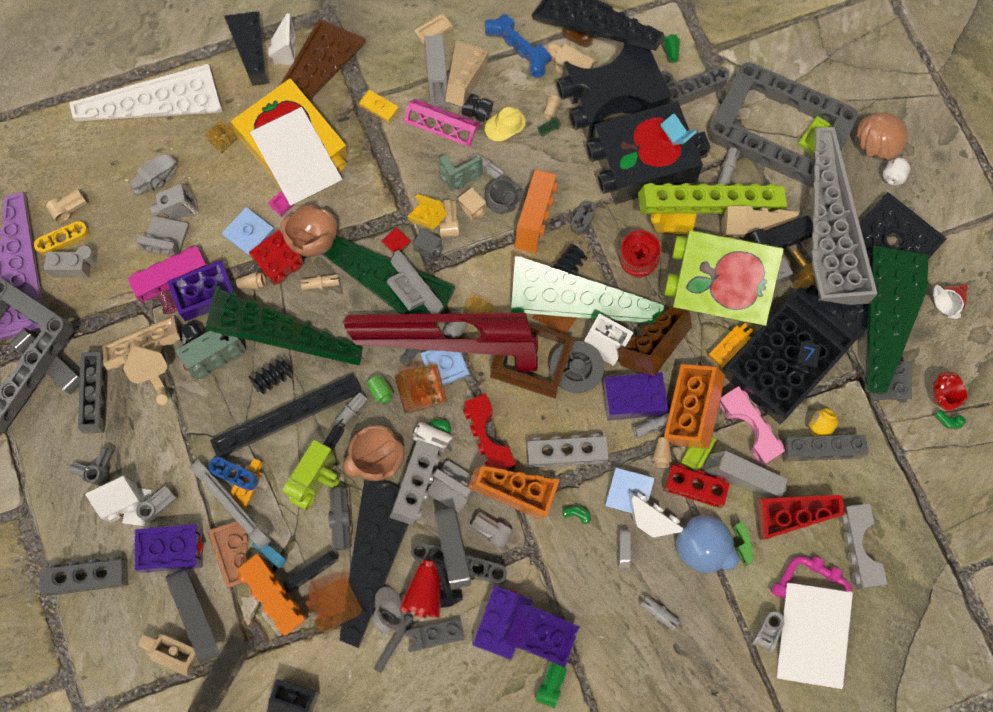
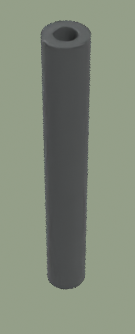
[374,615,413,673]

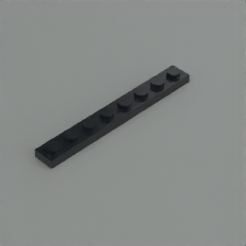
[210,374,362,458]

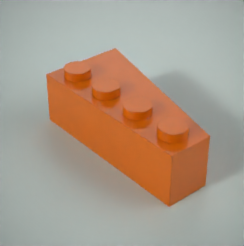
[468,466,560,519]

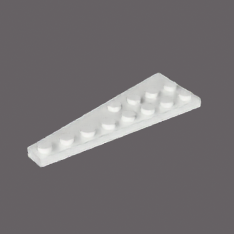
[69,64,223,121]

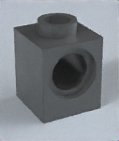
[413,229,443,261]

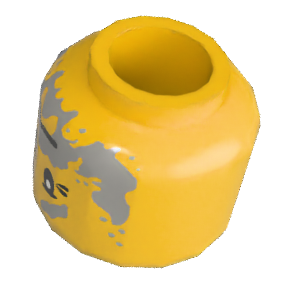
[809,408,839,436]

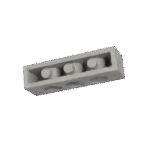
[527,434,608,469]
[390,440,441,525]

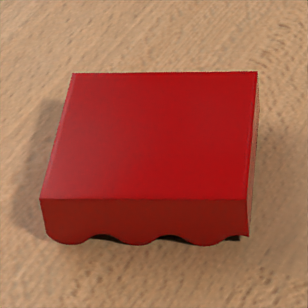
[381,227,411,254]

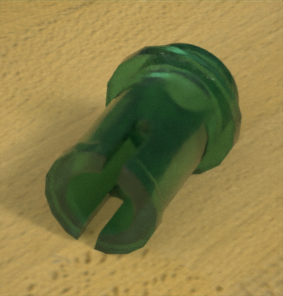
[537,117,561,137]

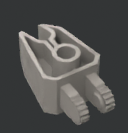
[130,155,178,196]

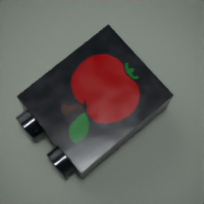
[586,101,703,204]

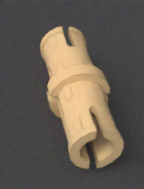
[300,274,340,291]

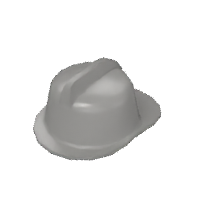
[372,587,405,635]

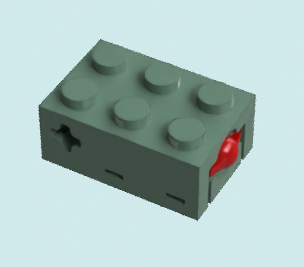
[176,331,247,380]

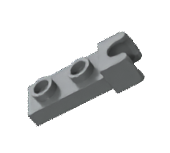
[405,619,464,652]

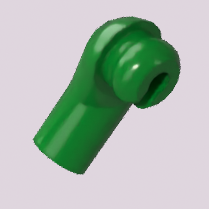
[934,409,966,429]
[426,419,451,433]
[562,505,591,524]

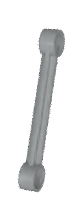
[189,459,271,550]

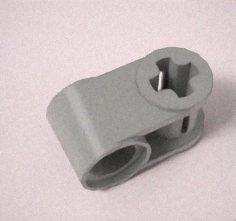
[751,612,785,654]

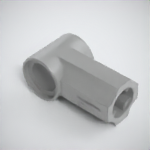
[136,486,177,523]
[471,512,513,549]

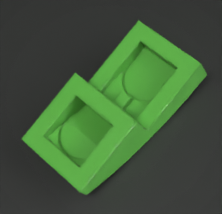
[732,521,753,567]

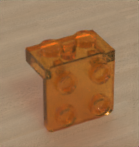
[305,577,362,635]

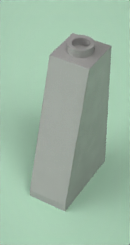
[425,35,449,107]
[703,451,788,498]

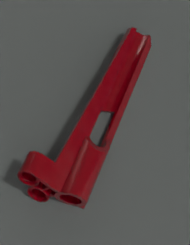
[342,313,538,372]

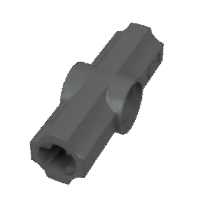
[329,488,351,551]

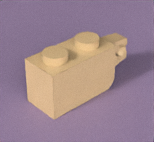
[546,43,595,74]
[138,634,197,676]

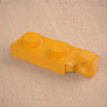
[230,458,263,511]

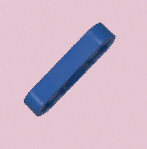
[208,457,258,491]

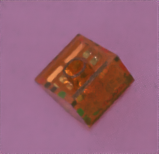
[395,364,447,414]

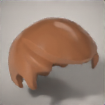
[857,113,908,161]

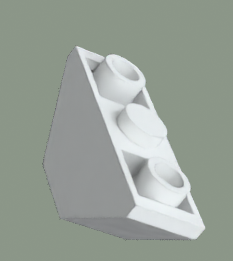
[629,492,683,537]

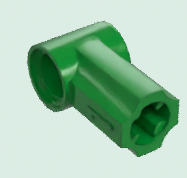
[535,663,567,709]

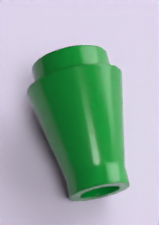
[663,34,680,63]

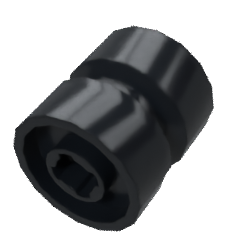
[462,93,494,123]

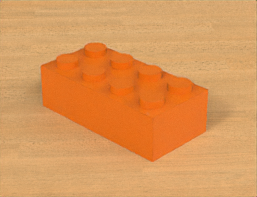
[664,364,725,449]

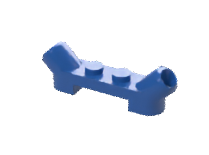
[485,14,552,78]

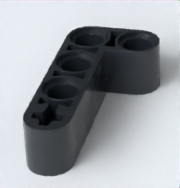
[747,215,813,249]

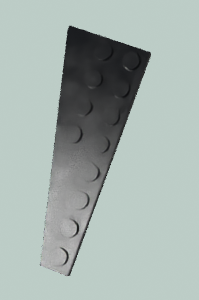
[532,0,665,51]
[339,479,415,648]

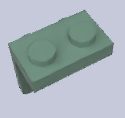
[438,154,483,191]

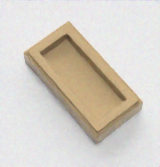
[414,14,453,46]

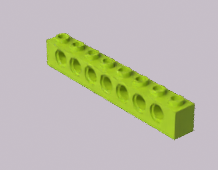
[638,183,787,214]

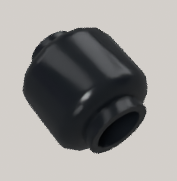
[179,323,205,346]

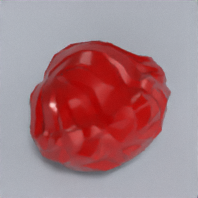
[933,372,968,411]

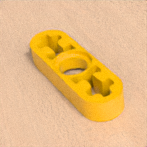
[34,221,89,255]

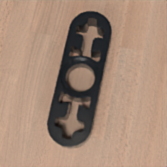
[283,551,339,593]

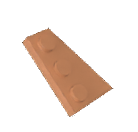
[208,521,247,589]

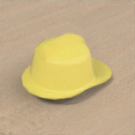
[485,107,526,141]

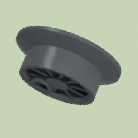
[550,341,604,393]

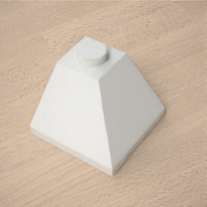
[268,13,296,65]

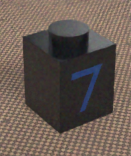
[793,340,821,373]

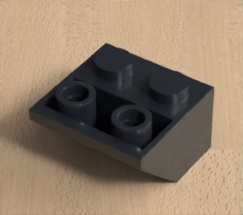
[267,679,320,712]

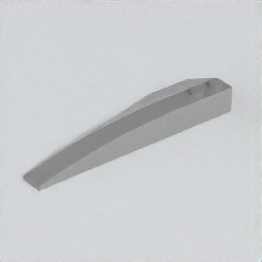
[812,127,877,305]

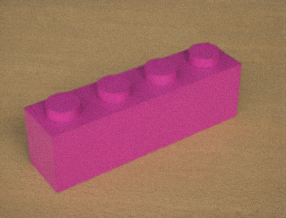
[127,246,208,303]

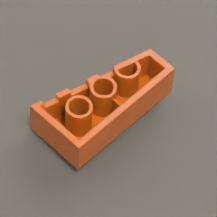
[515,170,558,253]
[237,553,308,636]

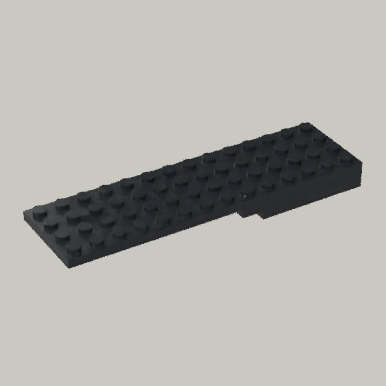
[722,192,947,425]

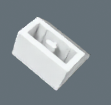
[584,314,633,366]

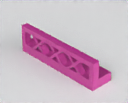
[404,99,480,147]

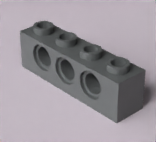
[78,352,105,434]
[782,435,868,462]
[39,557,128,596]

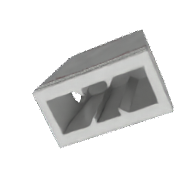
[150,184,199,220]

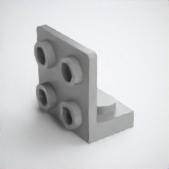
[136,216,189,256]

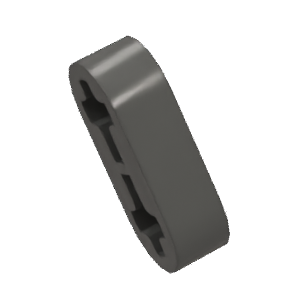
[570,201,596,235]

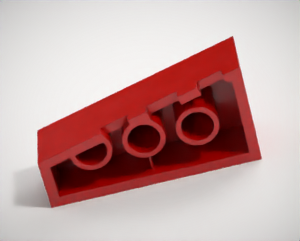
[756,495,844,540]

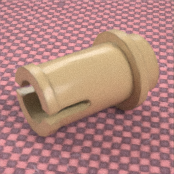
[543,95,560,120]

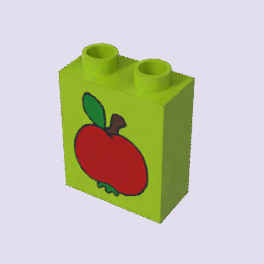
[664,230,783,326]

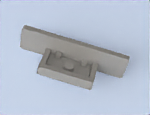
[387,250,443,314]

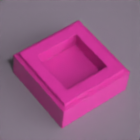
[268,191,294,217]

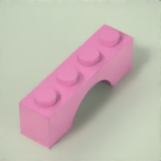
[719,386,785,467]

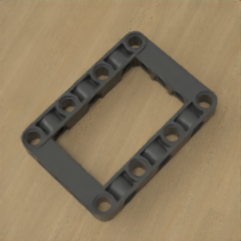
[708,62,858,188]
[0,278,73,435]

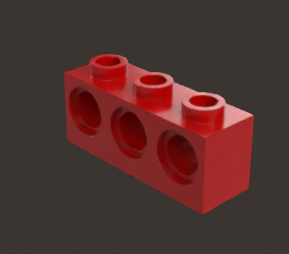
[664,464,730,509]

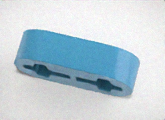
[252,542,287,568]

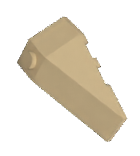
[721,206,799,240]

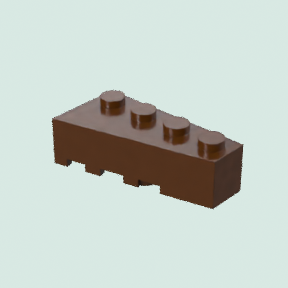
[617,305,692,376]

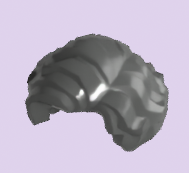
[485,176,523,214]

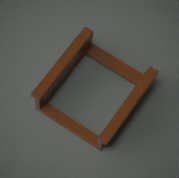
[490,324,576,399]

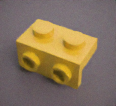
[407,194,447,230]

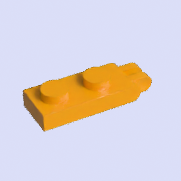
[708,323,754,369]

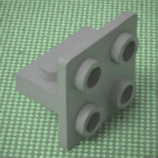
[428,460,474,514]

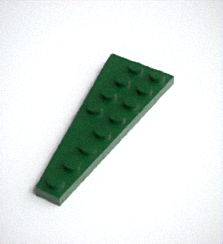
[322,236,456,326]
[205,285,362,366]

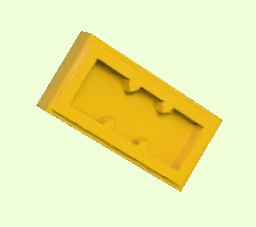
[359,90,399,123]

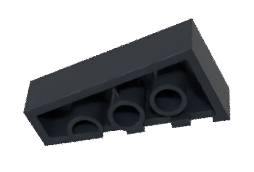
[224,11,270,86]

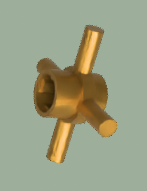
[791,249,818,290]

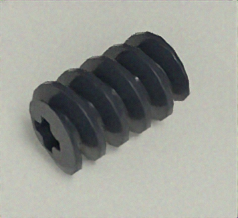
[552,244,588,274]
[248,357,293,395]

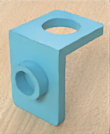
[661,114,696,145]

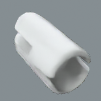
[413,422,452,452]

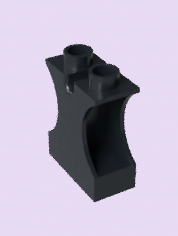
[556,43,672,141]

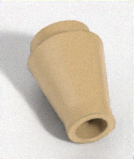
[236,271,266,290]
[652,438,672,468]

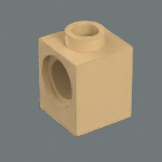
[458,187,486,221]

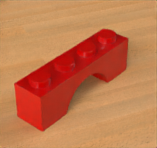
[462,393,516,471]

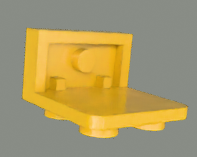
[651,196,697,234]

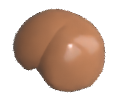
[280,205,338,257]
[342,425,404,481]

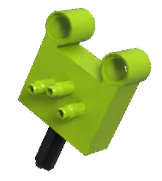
[282,425,345,511]

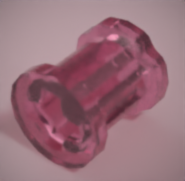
[157,290,178,314]

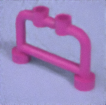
[770,556,853,599]

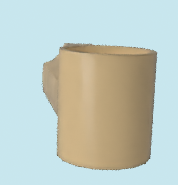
[46,189,87,223]
[440,200,459,238]

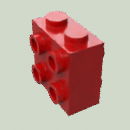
[249,230,304,286]

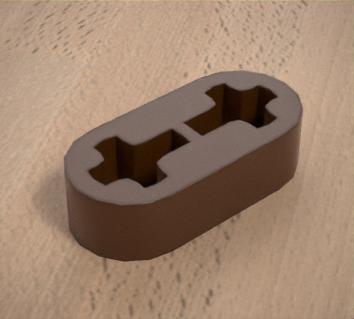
[562,28,594,47]

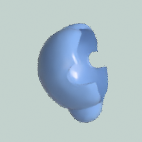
[676,515,739,574]

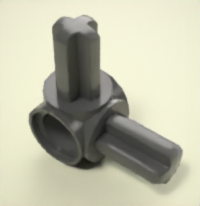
[69,447,112,486]

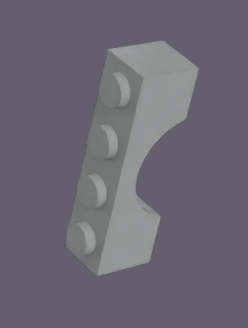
[840,504,888,590]

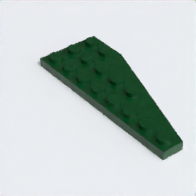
[865,246,928,395]

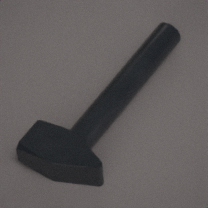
[433,558,463,608]

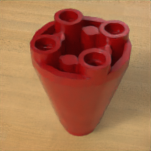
[399,559,441,618]

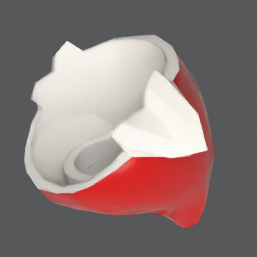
[933,284,968,319]

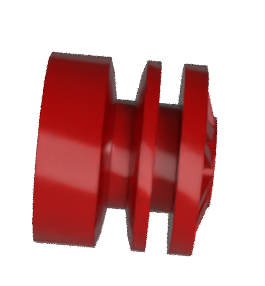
[620,230,661,278]

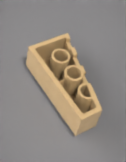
[446,40,489,107]

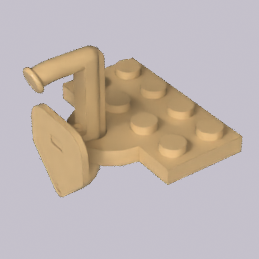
[102,316,180,405]

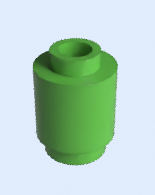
[367,375,394,405]

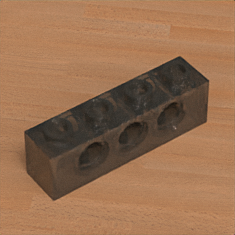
[187,634,254,712]

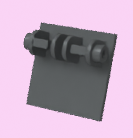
[871,361,912,402]

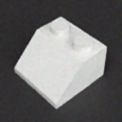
[86,476,143,522]

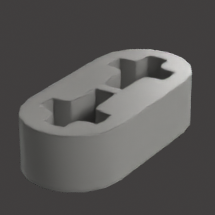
[618,530,631,568]

